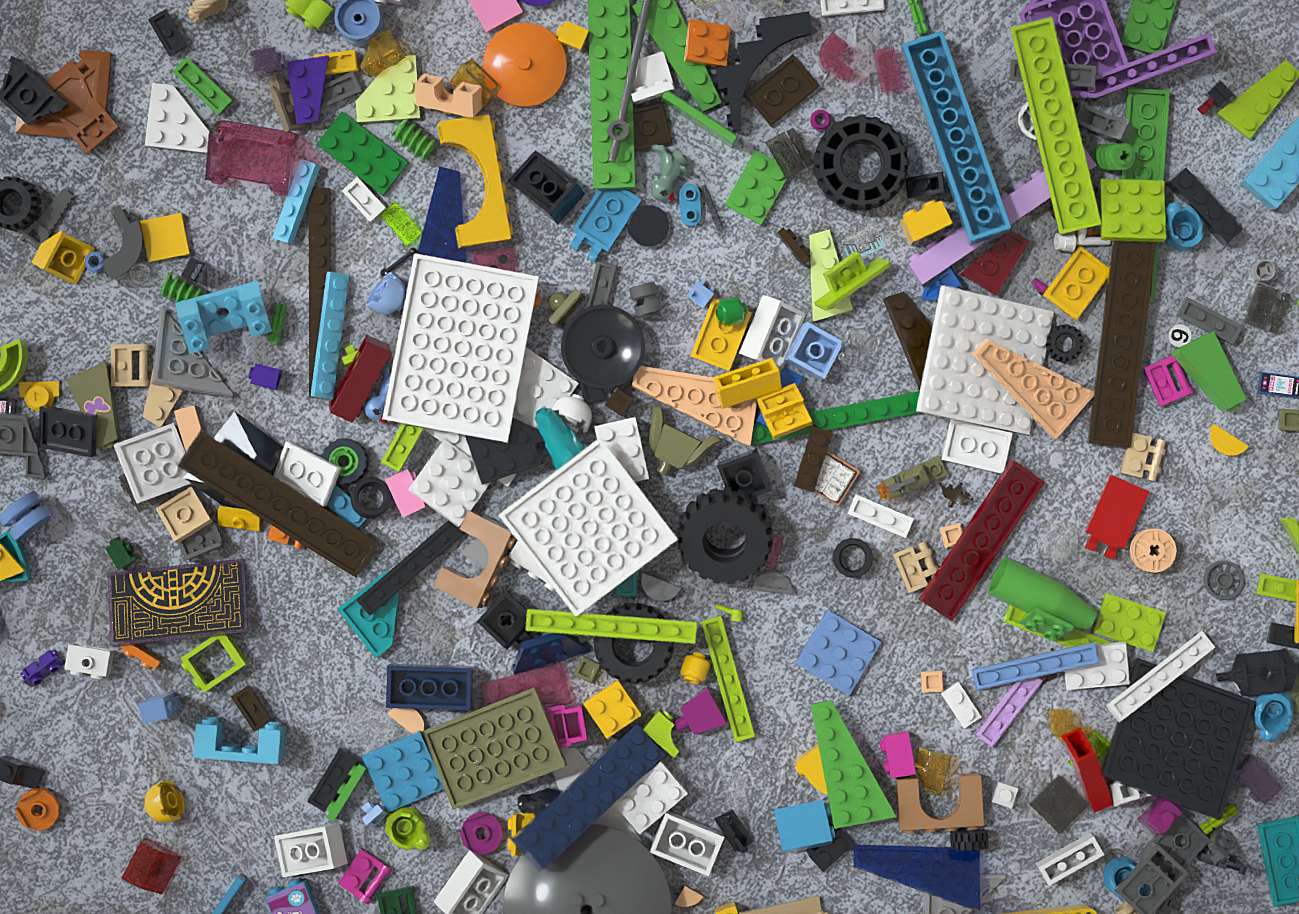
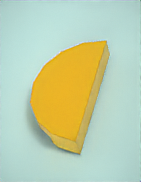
[1209,424,1249,456]

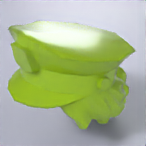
[385,807,431,851]

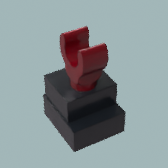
[1197,80,1233,115]

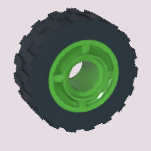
[321,438,369,485]

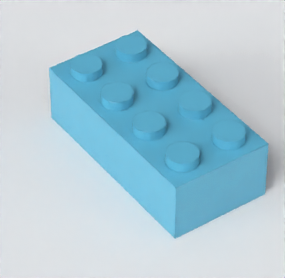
[1240,118,1299,210]

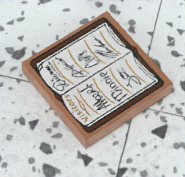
[814,451,860,506]

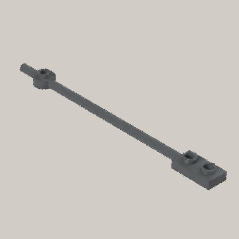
[608,0,652,163]

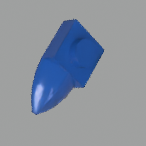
[921,267,963,301]

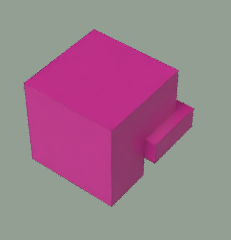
[545,704,588,748]

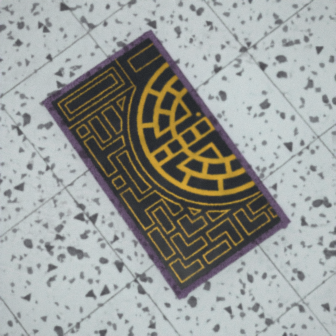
[107,559,249,647]

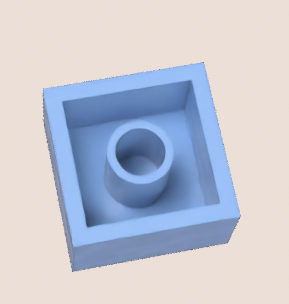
[783,322,844,381]

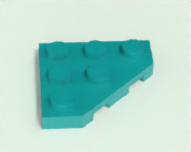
[337,570,400,659]

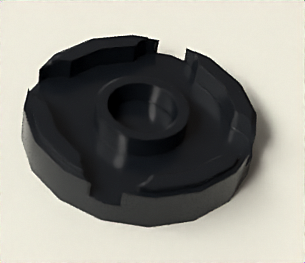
[627,205,669,247]

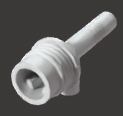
[1054,228,1110,252]

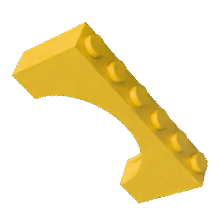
[437,114,513,249]

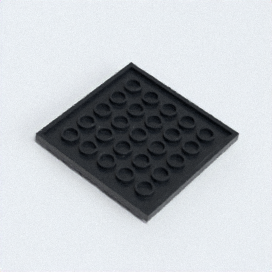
[1101,658,1256,820]

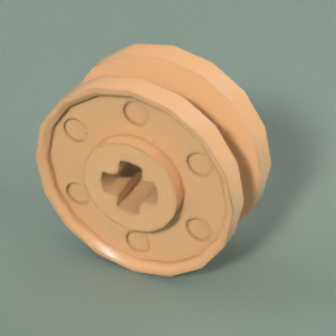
[1129,528,1177,573]

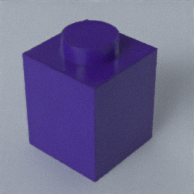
[248,363,283,390]

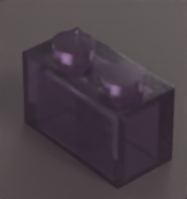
[250,47,287,78]
[1234,755,1283,805]

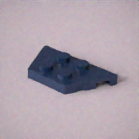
[512,633,591,675]

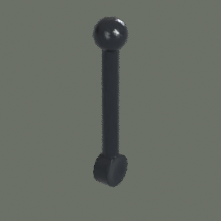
[380,247,417,277]

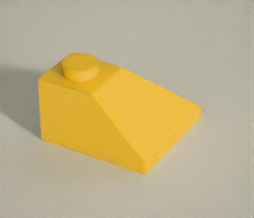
[32,231,95,285]

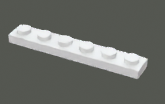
[1106,631,1215,722]

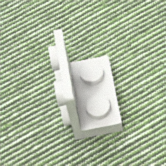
[631,52,676,105]

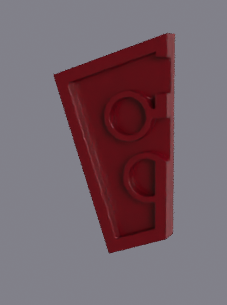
[960,231,1029,296]

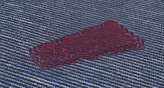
[480,662,572,704]

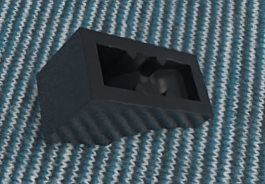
[0,755,45,789]

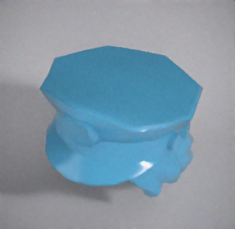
[1165,202,1203,251]
[1254,692,1294,742]
[1103,856,1148,902]

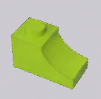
[642,709,680,757]

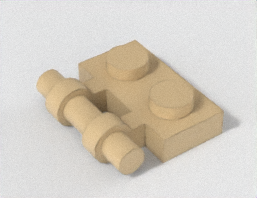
[1120,432,1166,482]
[892,541,938,593]

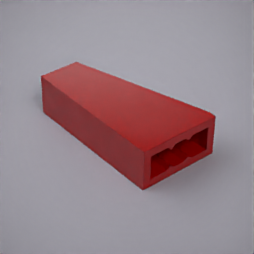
[1061,727,1113,813]

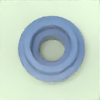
[85,251,105,273]

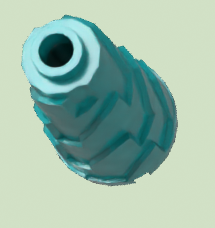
[535,406,587,471]

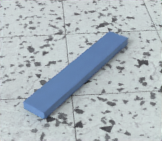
[972,642,1100,690]

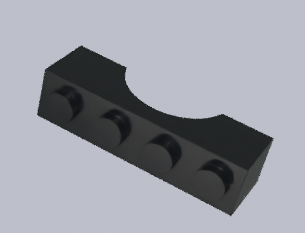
[1166,167,1243,245]

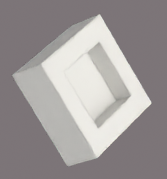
[991,781,1018,808]

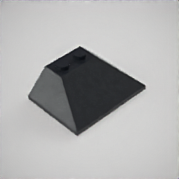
[183,411,284,509]

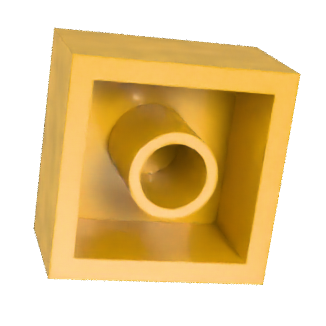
[899,199,952,245]
[583,679,642,738]

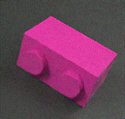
[879,730,916,778]

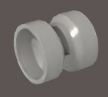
[1250,260,1276,282]

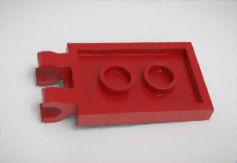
[1084,475,1149,560]

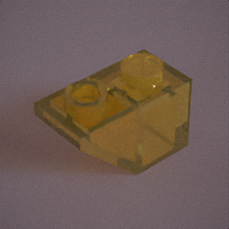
[360,29,406,78]
[915,747,951,796]

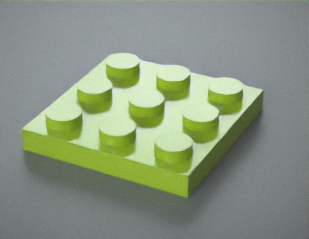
[1099,179,1166,242]

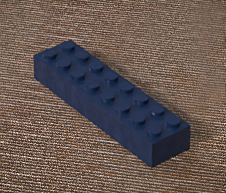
[510,724,665,871]

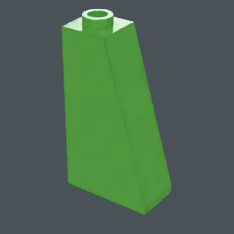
[1171,331,1247,412]

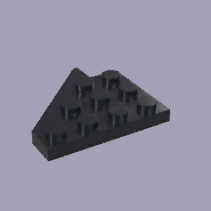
[465,417,544,485]

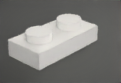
[342,177,386,222]
[941,682,981,728]

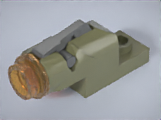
[876,456,948,501]

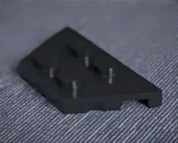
[0,55,70,126]

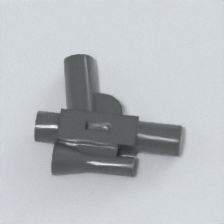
[1157,883,1183,914]

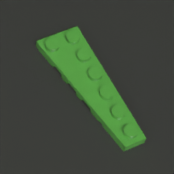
[632,0,722,112]

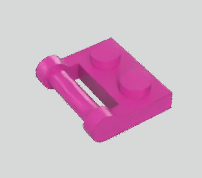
[1143,355,1194,406]
[338,848,392,905]

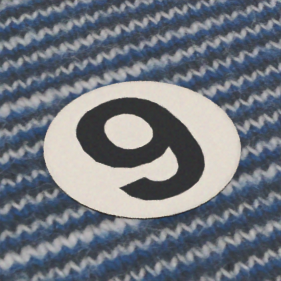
[1168,324,1191,347]

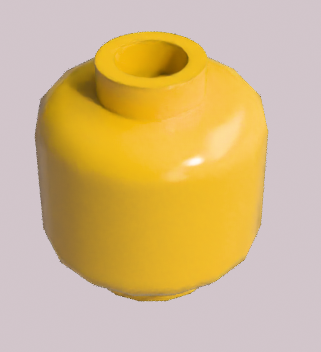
[680,652,710,685]

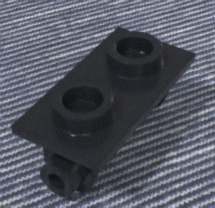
[714,809,753,853]

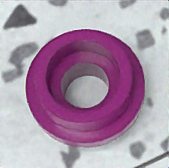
[810,110,831,131]

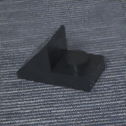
[905,171,946,199]

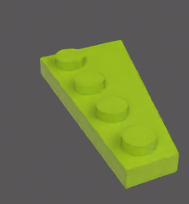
[1216,60,1299,140]

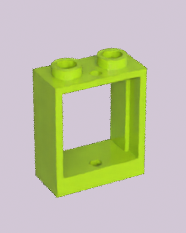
[181,630,249,693]

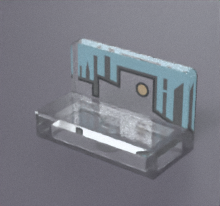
[839,222,887,258]

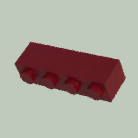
[328,334,392,423]

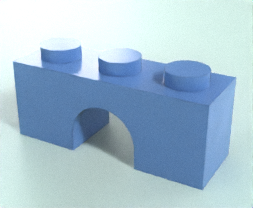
[138,692,181,724]

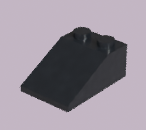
[508,150,585,225]

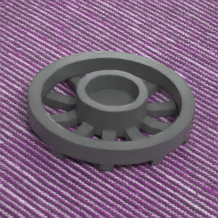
[1203,560,1244,600]

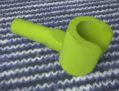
[715,603,743,622]

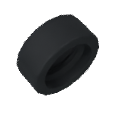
[350,477,392,519]
[833,538,873,578]

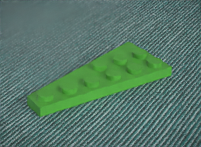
[810,700,896,829]

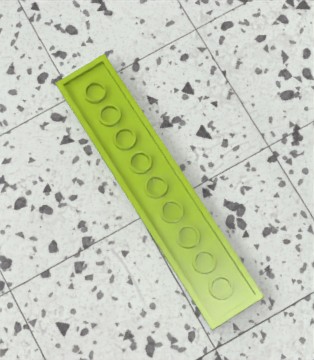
[1010,17,1101,234]

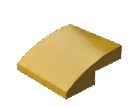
[757,383,812,440]

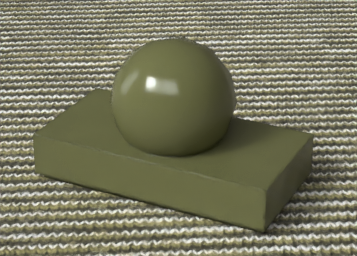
[548,289,585,329]

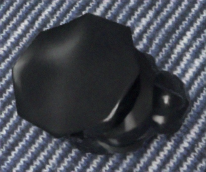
[517,788,561,816]

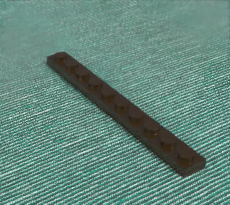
[309,188,331,397]

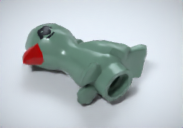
[651,144,689,201]

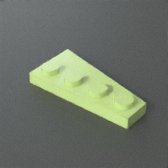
[809,229,853,322]

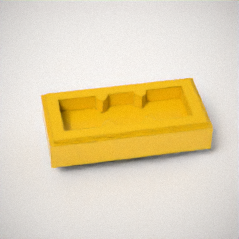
[314,50,359,76]
[218,506,261,531]

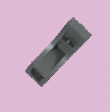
[1071,97,1133,143]

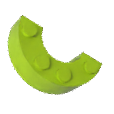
[0,339,28,395]

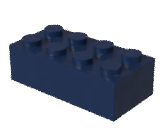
[386,664,473,710]

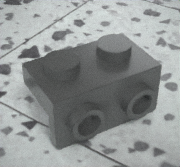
[178,521,225,563]

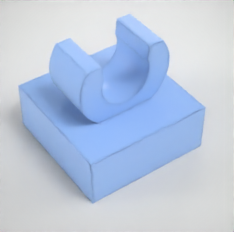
[687,280,714,308]
[362,802,389,827]

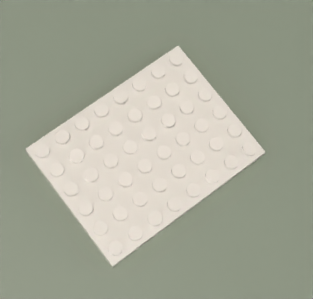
[383,253,539,443]

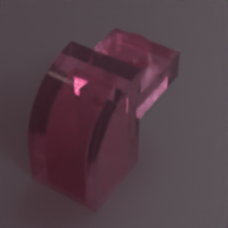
[818,31,854,81]

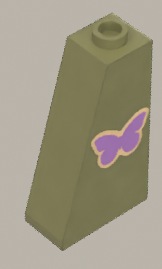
[66,362,121,450]

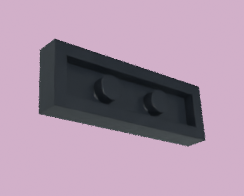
[307,747,358,812]

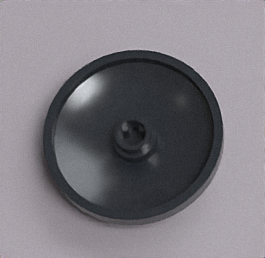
[561,305,645,389]

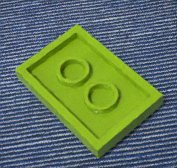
[1092,593,1166,652]

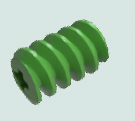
[391,118,438,163]
[1091,143,1135,171]
[161,272,209,302]

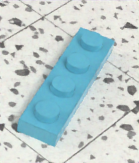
[272,159,321,245]

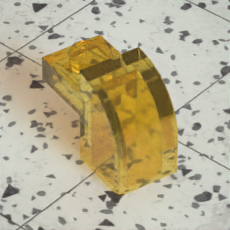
[1047,708,1093,743]

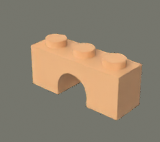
[415,73,482,118]

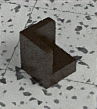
[605,388,634,416]

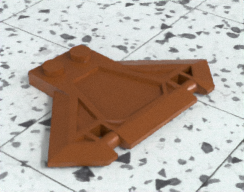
[15,50,120,155]

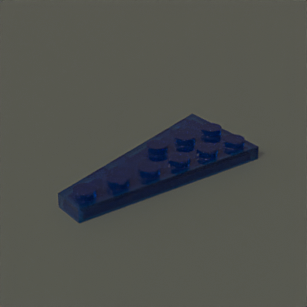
[417,166,467,263]
[853,844,981,912]

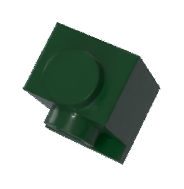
[105,536,140,570]

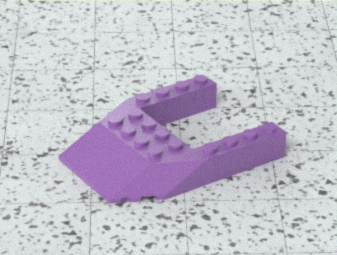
[1019,0,1217,98]

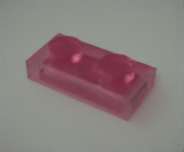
[873,46,902,93]

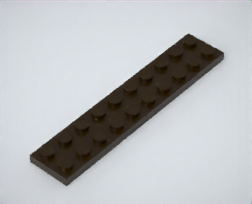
[1087,241,1156,448]
[177,429,379,578]

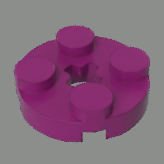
[461,812,503,854]

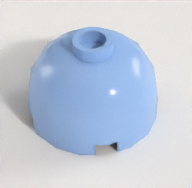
[366,272,406,315]

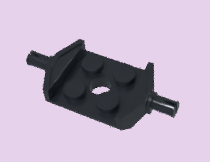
[1216,648,1299,696]

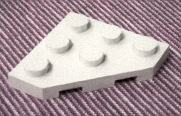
[145,83,211,154]

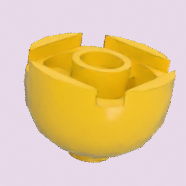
[144,780,185,823]

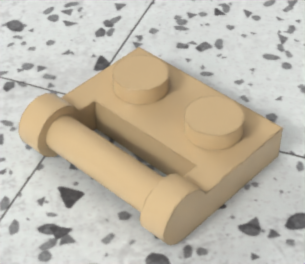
[111,344,150,387]

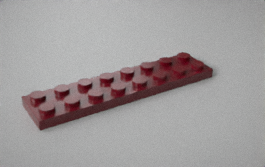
[919,459,1045,621]

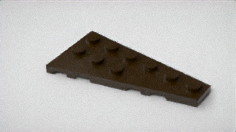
[883,291,933,415]

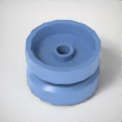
[334,0,384,47]
[0,491,53,542]

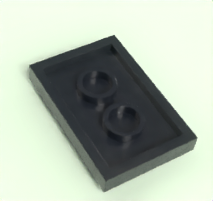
[39,405,97,457]

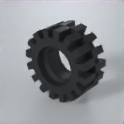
[1046,324,1085,362]
[950,828,989,851]

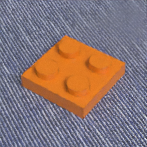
[684,19,731,67]

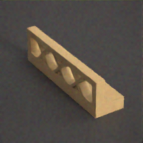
[739,896,828,914]

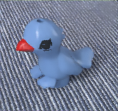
[365,364,391,423]

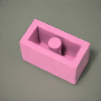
[385,469,427,517]

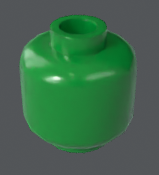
[715,297,748,326]

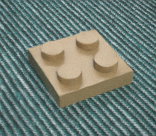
[156,486,213,544]

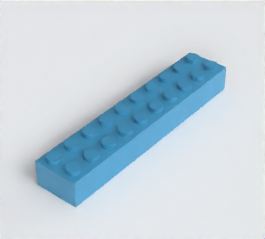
[902,31,1011,246]

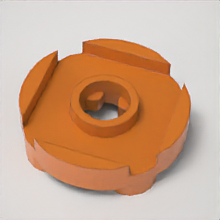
[16,787,60,831]

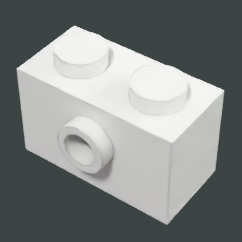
[64,643,114,679]

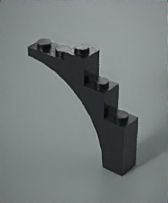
[712,11,812,132]

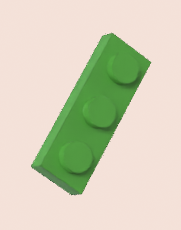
[172,57,233,116]
[326,762,367,822]

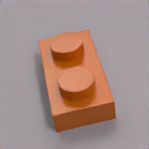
[120,640,164,670]

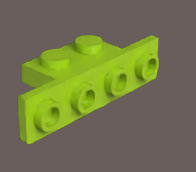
[814,251,891,311]

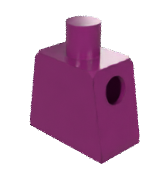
[673,687,726,735]
[1138,798,1182,835]

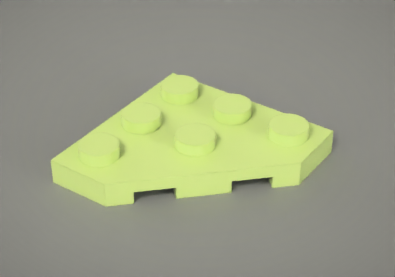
[356,55,421,123]

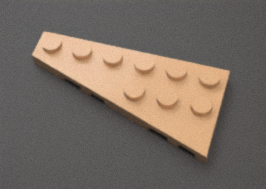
[972,339,1094,439]

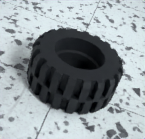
[594,602,674,684]

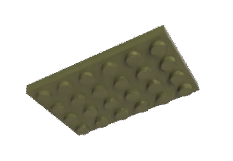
[422,687,567,810]

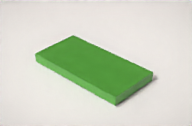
[662,90,737,148]

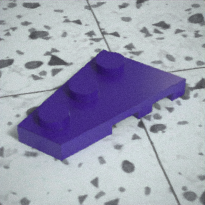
[287,55,329,125]

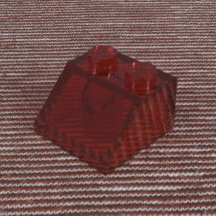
[121,838,182,894]

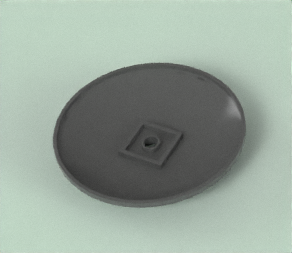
[503,824,672,914]

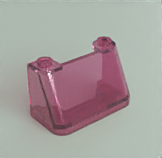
[205,120,299,195]

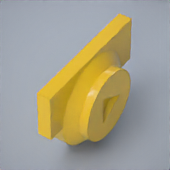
[19,381,60,411]

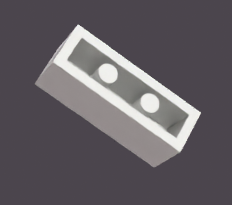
[1035,833,1104,886]

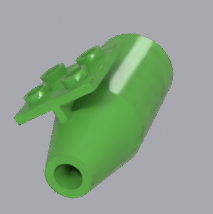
[988,557,1097,641]

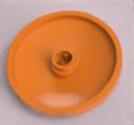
[483,23,567,108]

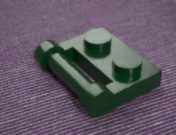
[377,885,418,914]

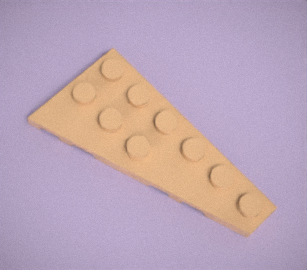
[632,366,757,448]

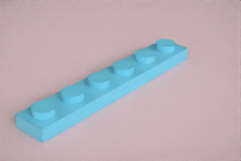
[311,272,349,400]

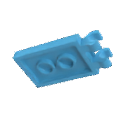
[570,189,642,262]

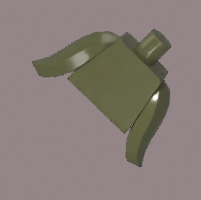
[649,405,722,476]

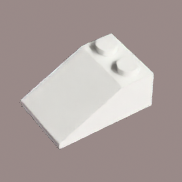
[274,823,348,877]

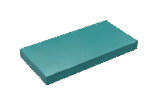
[1256,816,1299,907]

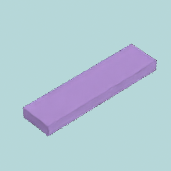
[975,677,1043,747]

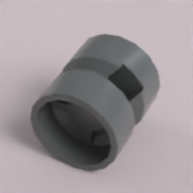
[629,281,662,317]

